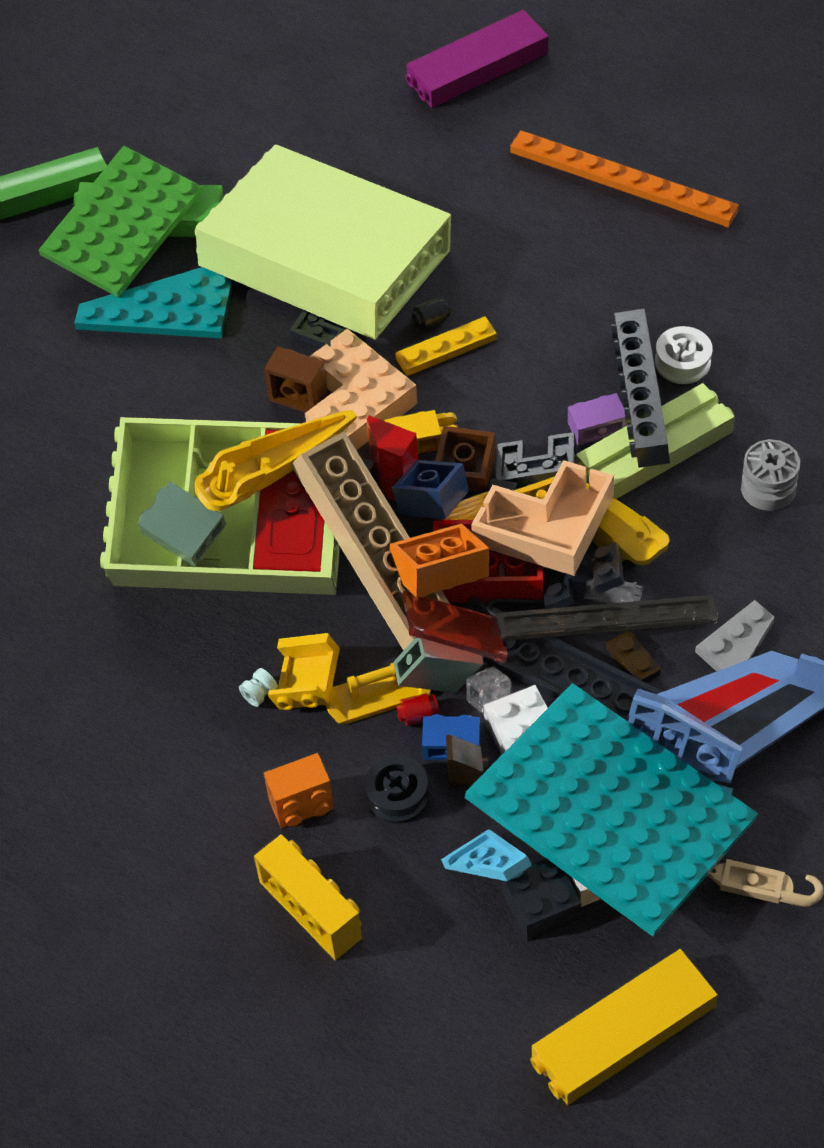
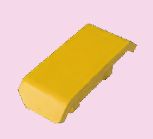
[326,663,430,724]

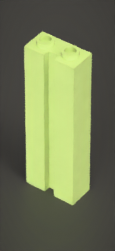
[576,383,735,499]

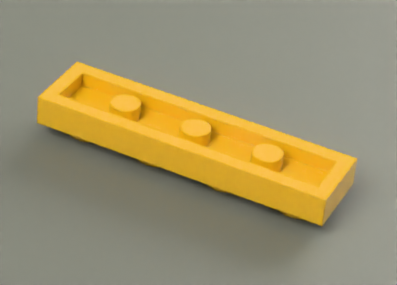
[395,317,497,376]

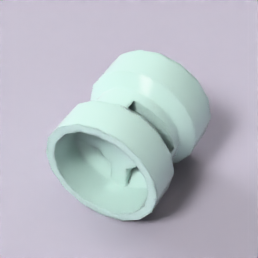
[239,668,278,707]

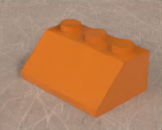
[390,524,489,598]

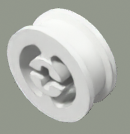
[655,326,713,384]

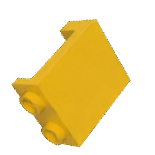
[268,633,340,710]

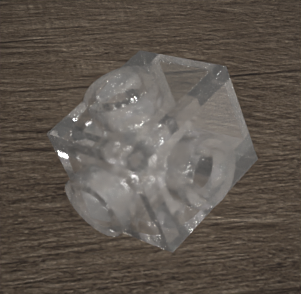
[466,666,511,714]

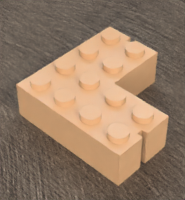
[305,329,417,450]
[471,460,614,576]

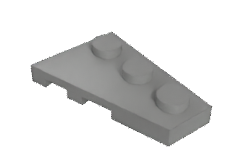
[695,600,774,671]

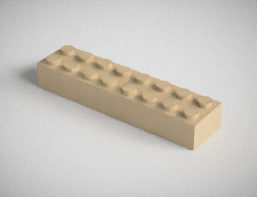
[291,431,459,651]

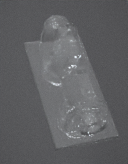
[584,578,644,610]

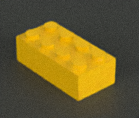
[254,834,362,961]

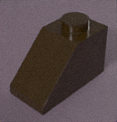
[446,735,488,788]

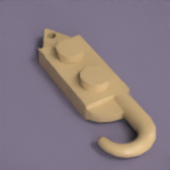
[708,859,824,907]

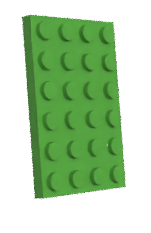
[39,146,203,298]

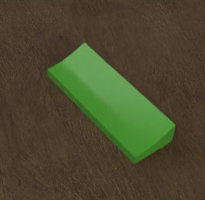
[0,147,107,220]

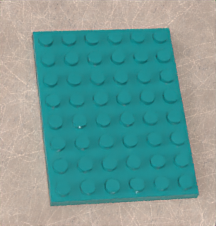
[465,683,758,937]

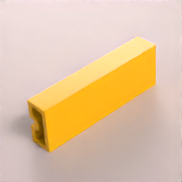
[530,949,717,1106]

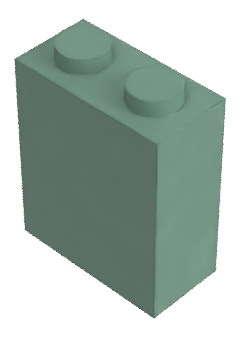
[138,482,226,567]
[393,633,483,693]

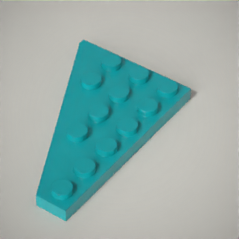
[75,267,234,338]

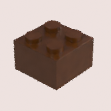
[264,346,328,413]
[435,426,497,493]

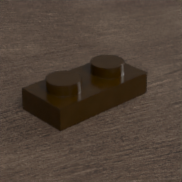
[606,630,661,683]

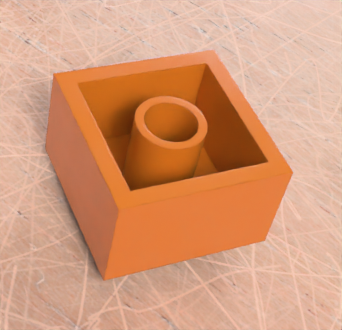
[264,753,334,828]

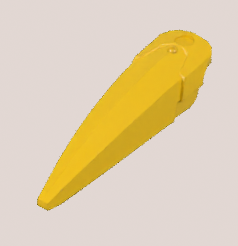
[194,410,357,511]
[586,483,670,566]

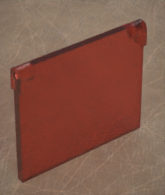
[402,591,508,663]

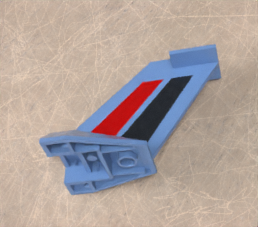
[628,651,824,783]

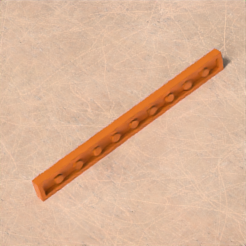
[510,130,739,228]

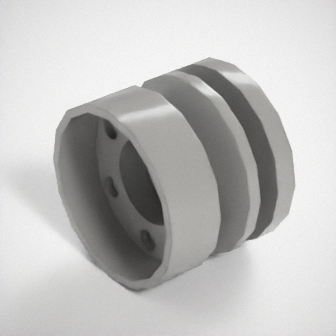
[741,439,800,511]

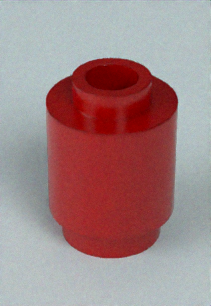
[396,693,439,726]

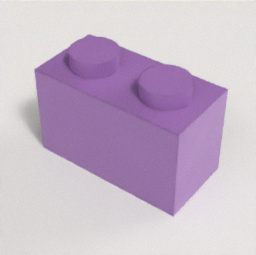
[568,393,627,446]

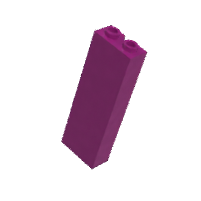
[406,10,549,108]

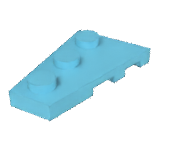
[441,829,532,881]

